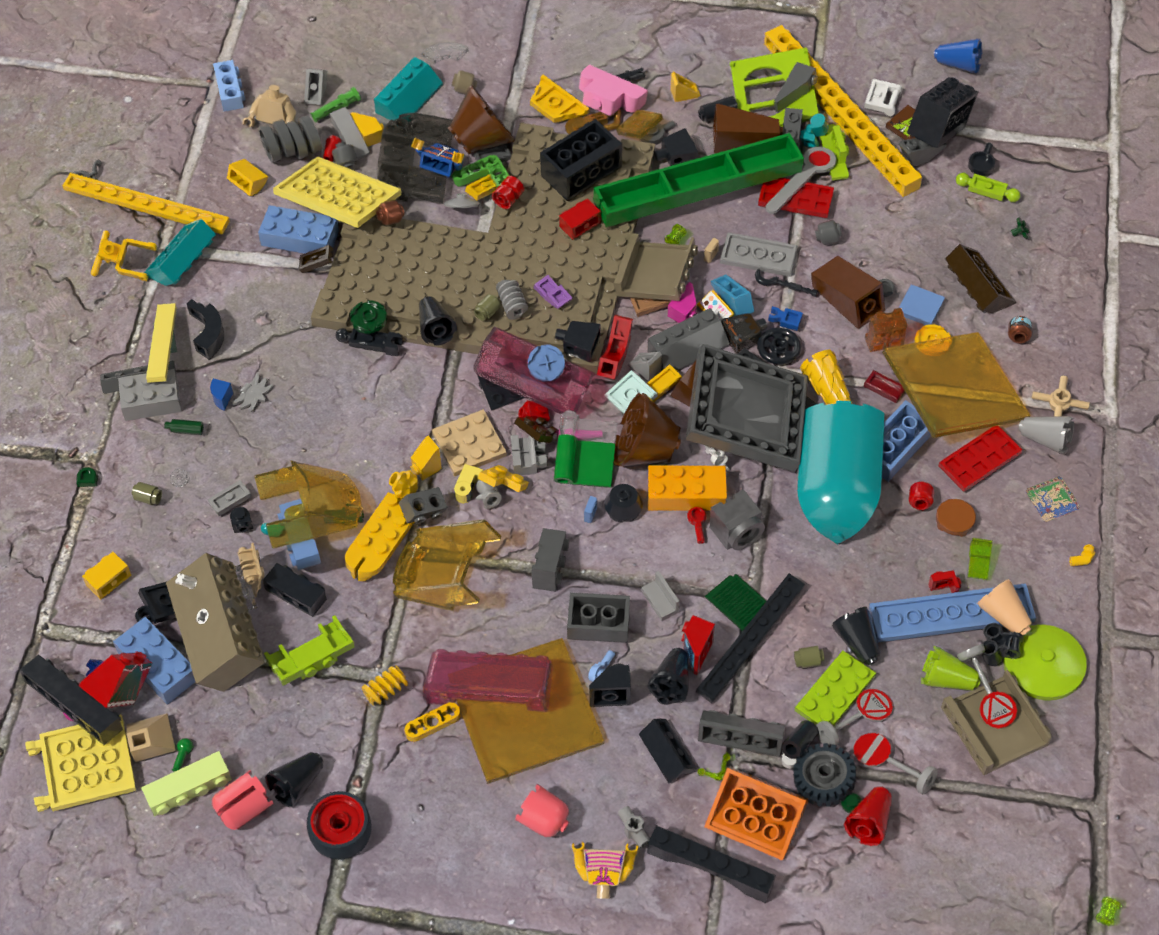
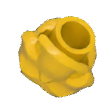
[389,470,418,498]

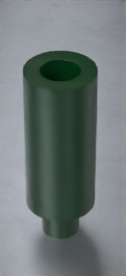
[164,419,204,435]

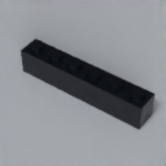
[20,654,123,745]

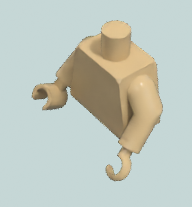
[242,85,296,127]

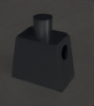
[655,128,698,166]
[555,321,601,362]

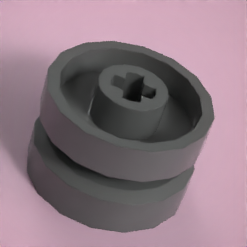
[285,115,322,159]
[258,119,296,163]

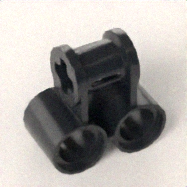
[982,623,1024,666]

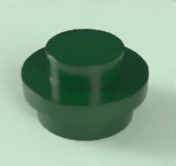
[841,793,862,813]

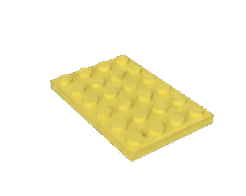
[273,157,401,228]

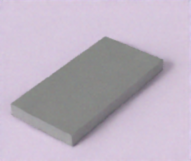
[720,232,798,277]

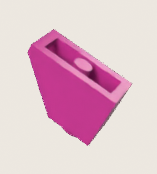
[668,282,697,323]

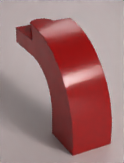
[597,315,633,380]

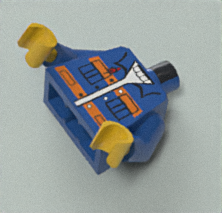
[411,138,464,177]

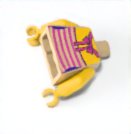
[572,842,638,899]

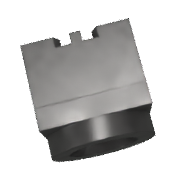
[709,489,765,550]

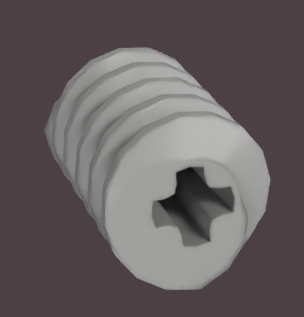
[496,280,528,320]

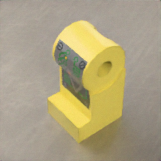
[454,464,483,503]

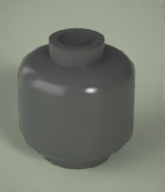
[332,142,357,168]
[815,220,842,245]

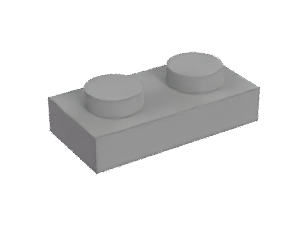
[207,480,251,517]

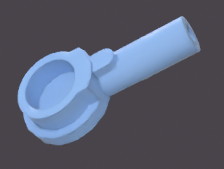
[588,650,615,682]

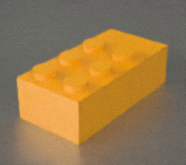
[648,465,727,511]

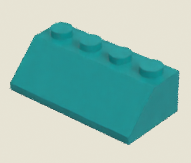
[374,57,443,127]
[144,219,216,286]

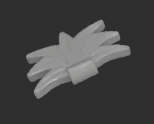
[232,373,273,412]

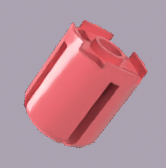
[212,770,274,830]

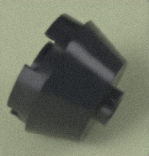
[604,484,643,523]

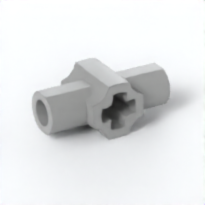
[618,806,649,849]

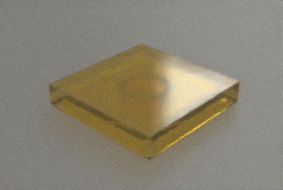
[616,110,664,139]

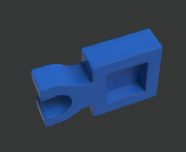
[768,306,803,331]

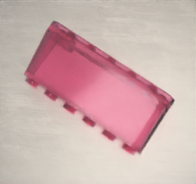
[473,326,596,417]
[422,649,553,712]

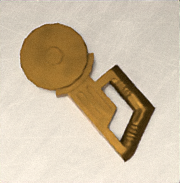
[565,109,621,135]

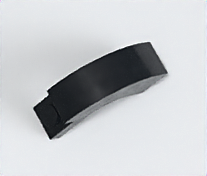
[186,299,224,360]

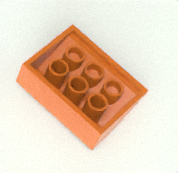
[704,767,809,861]

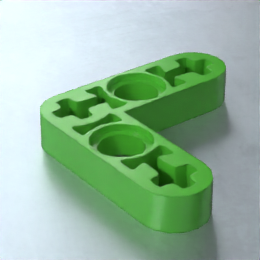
[452,155,509,187]

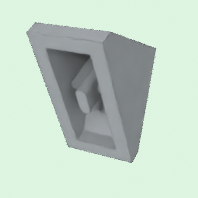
[628,352,662,381]

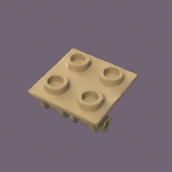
[237,543,264,598]

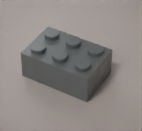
[567,592,630,643]

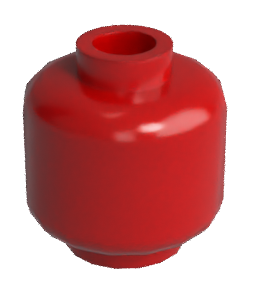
[909,481,934,510]

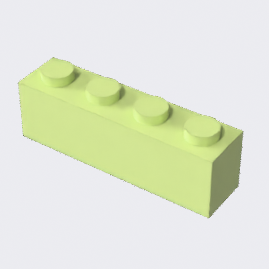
[141,751,232,817]

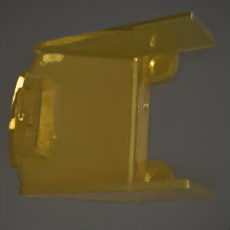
[254,461,362,548]
[393,519,502,611]

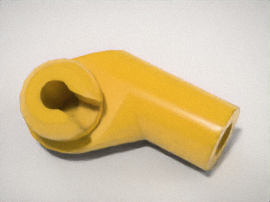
[1069,544,1095,566]

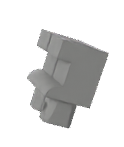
[511,435,547,475]

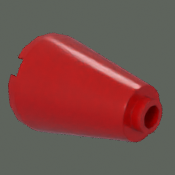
[844,787,892,846]

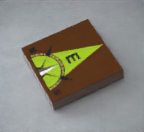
[885,105,915,140]

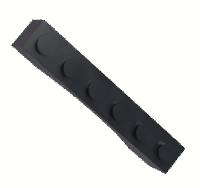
[647,825,776,903]

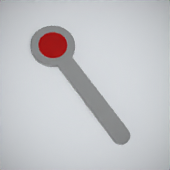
[766,147,836,214]

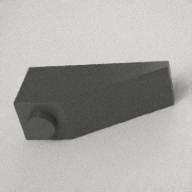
[774,62,818,112]

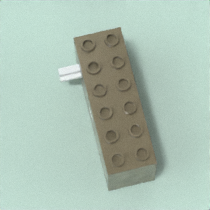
[166,553,265,692]

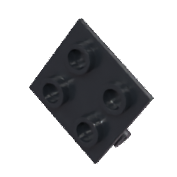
[477,363,526,410]

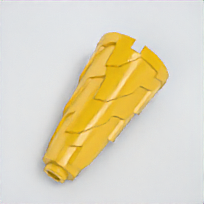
[800,349,853,405]

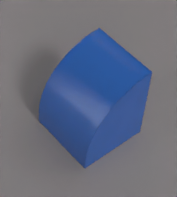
[210,378,233,411]

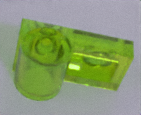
[967,538,992,580]

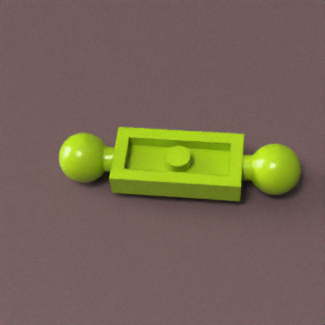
[956,172,1021,202]

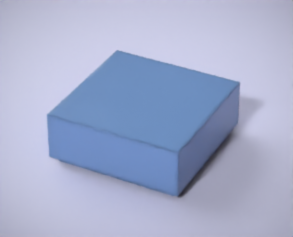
[584,496,597,523]

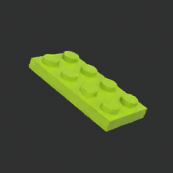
[794,650,876,726]

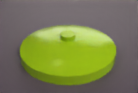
[1003,624,1087,701]

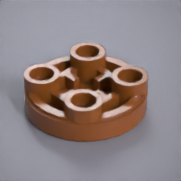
[936,499,976,537]

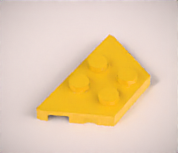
[530,74,589,123]

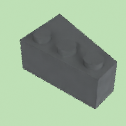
[531,528,570,592]

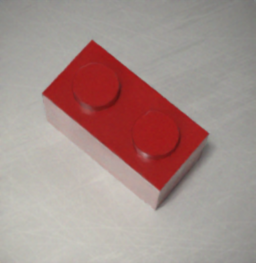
[559,198,601,240]

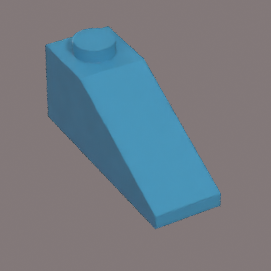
[710,275,754,318]

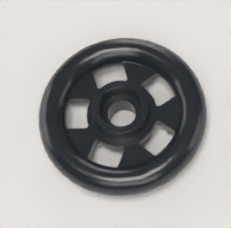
[757,328,801,365]

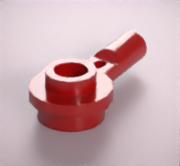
[687,507,706,544]

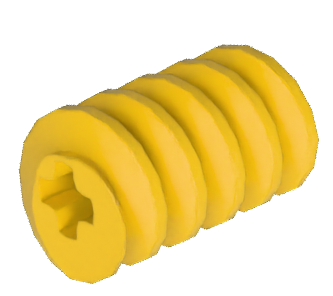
[362,665,408,706]

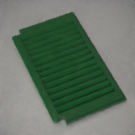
[705,574,766,631]

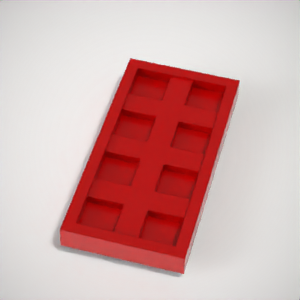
[758,178,834,218]
[938,424,1023,492]

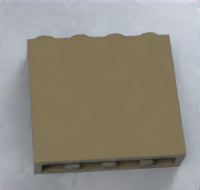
[614,233,698,301]
[941,670,1051,775]

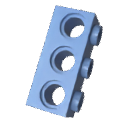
[213,60,245,112]

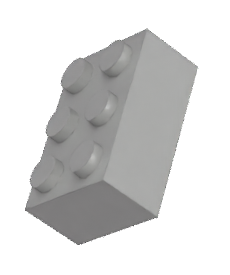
[118,369,181,421]

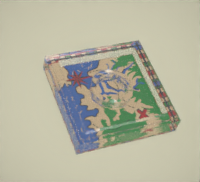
[1026,476,1080,522]

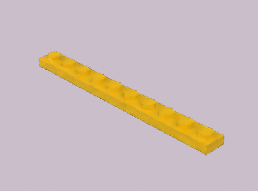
[62,173,230,235]

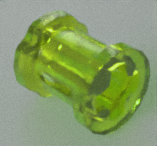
[664,224,687,245]
[1095,897,1121,926]

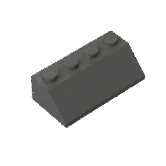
[647,308,730,372]
[698,710,785,757]

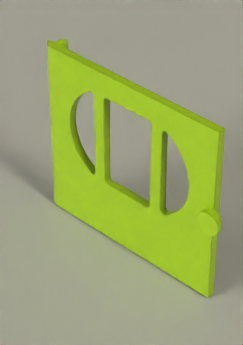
[729,47,819,127]

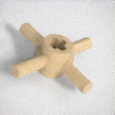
[1031,376,1090,416]

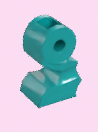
[800,114,829,148]

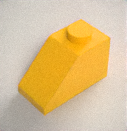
[350,112,385,147]
[410,436,442,480]

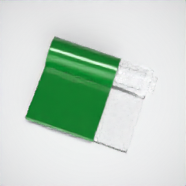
[553,410,618,488]

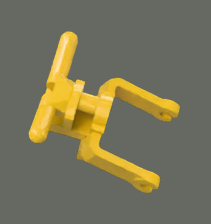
[91,230,157,281]

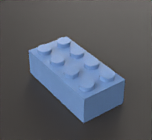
[258,205,339,254]
[882,400,936,482]
[113,617,195,705]

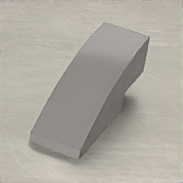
[330,107,370,160]

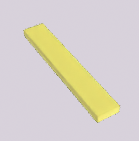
[146,303,177,383]

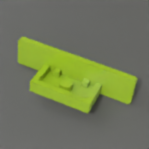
[819,124,849,180]

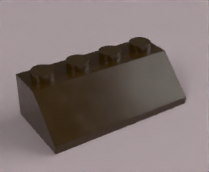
[945,244,1016,314]

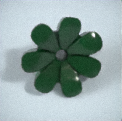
[1011,217,1030,239]

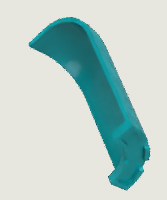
[797,401,885,545]

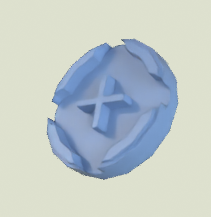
[528,345,565,382]

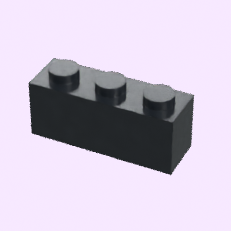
[263,563,327,617]

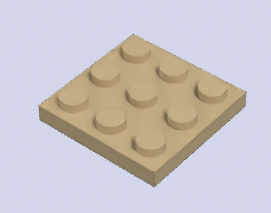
[432,409,507,477]

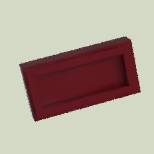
[863,370,906,403]

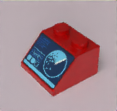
[681,615,715,675]

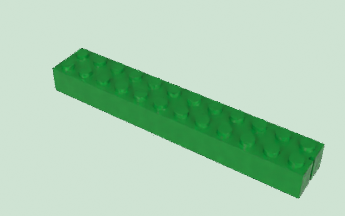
[593,133,804,227]

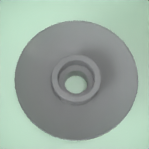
[444,193,480,208]

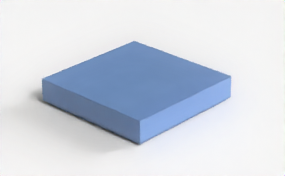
[897,284,945,325]

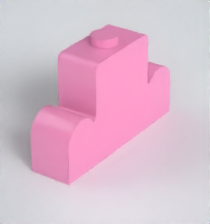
[579,65,648,116]

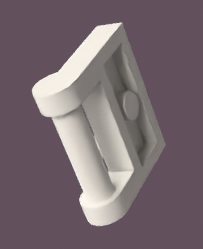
[864,79,902,116]

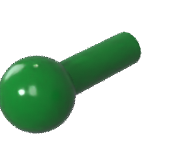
[172,738,193,772]

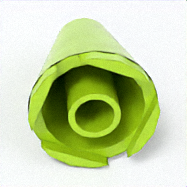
[921,646,981,691]

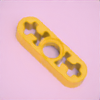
[404,702,460,742]

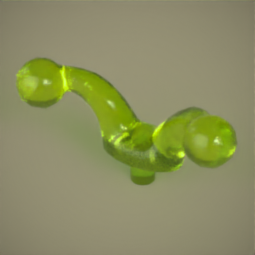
[697,753,731,781]

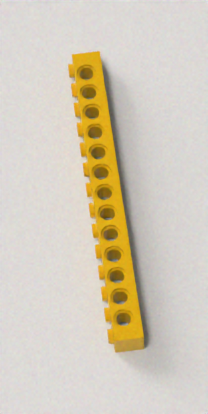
[764,25,922,197]

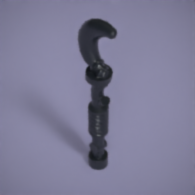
[755,269,818,297]

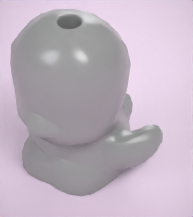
[476,480,502,509]

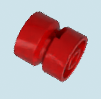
[492,176,525,209]

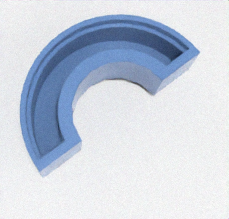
[277,499,321,570]

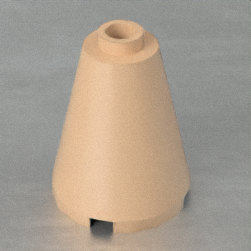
[977,579,1032,636]

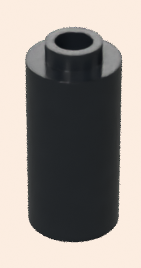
[698,96,738,122]
[781,720,818,759]

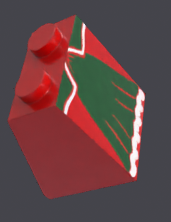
[79,651,153,708]

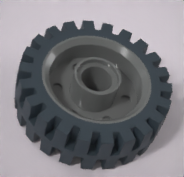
[793,743,856,807]

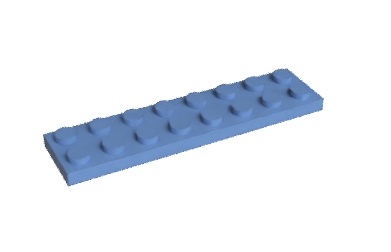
[869,583,1036,642]

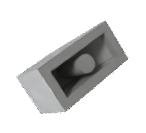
[304,68,328,105]

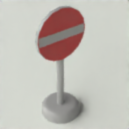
[854,733,938,795]

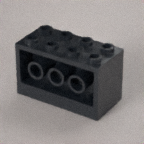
[907,77,979,148]
[540,119,622,201]

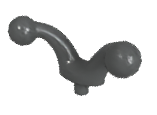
[73,160,102,180]

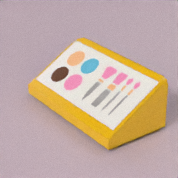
[697,290,734,327]

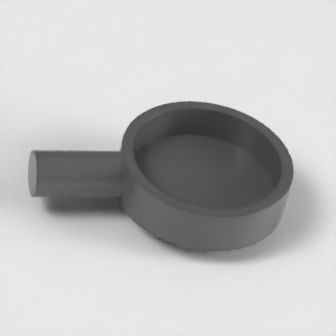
[638,120,675,145]

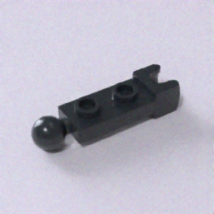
[335,328,403,356]

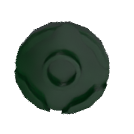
[350,300,387,334]

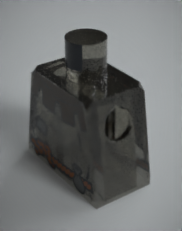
[721,313,768,354]

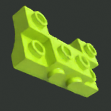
[264,615,355,686]

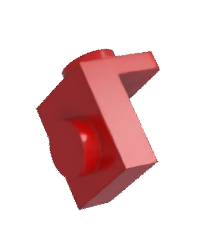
[518,400,550,421]
[928,570,961,593]

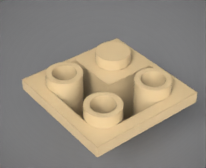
[127,713,176,762]

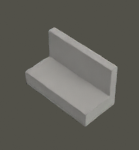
[641,571,679,621]

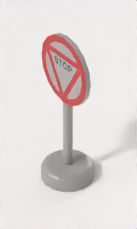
[957,644,1017,729]
[816,689,893,748]

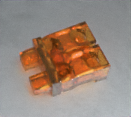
[865,308,908,352]

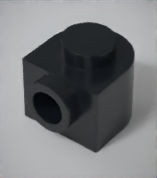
[230,507,253,533]

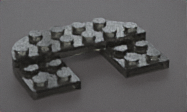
[376,113,453,204]

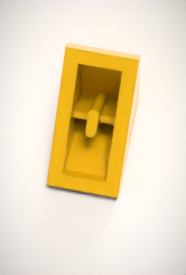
[671,71,700,102]

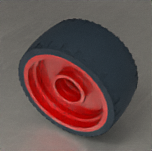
[307,791,372,860]

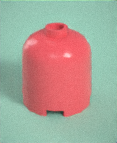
[515,784,569,837]

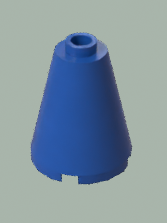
[934,39,982,73]

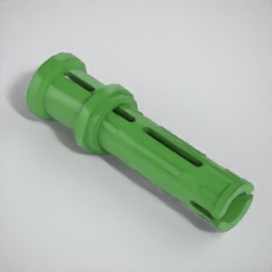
[310,87,361,122]

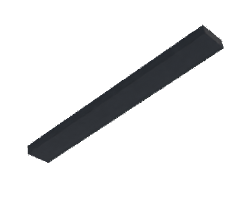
[696,573,805,703]

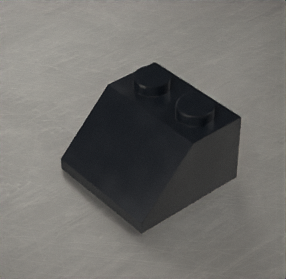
[589,663,631,707]

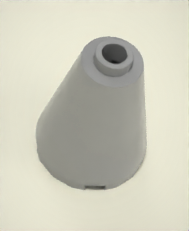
[1019,416,1074,454]

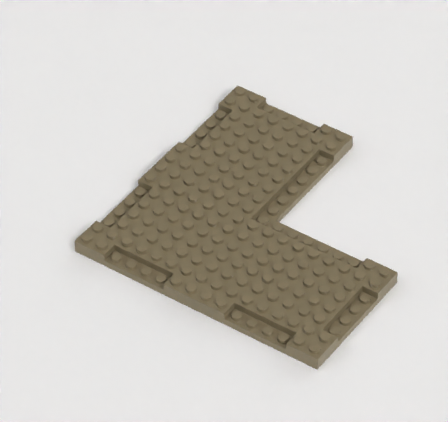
[311,123,655,375]

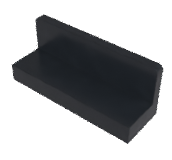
[639,719,697,783]

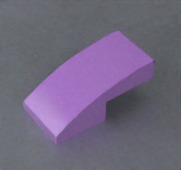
[533,275,572,309]

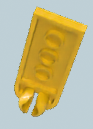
[345,492,417,581]

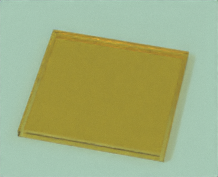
[882,332,1031,438]
[448,638,604,784]

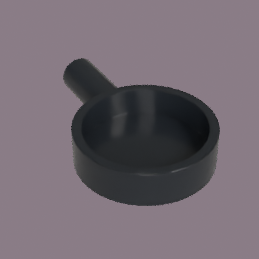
[968,143,995,176]

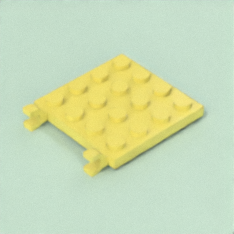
[25,714,136,812]

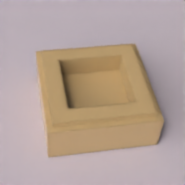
[704,238,719,263]

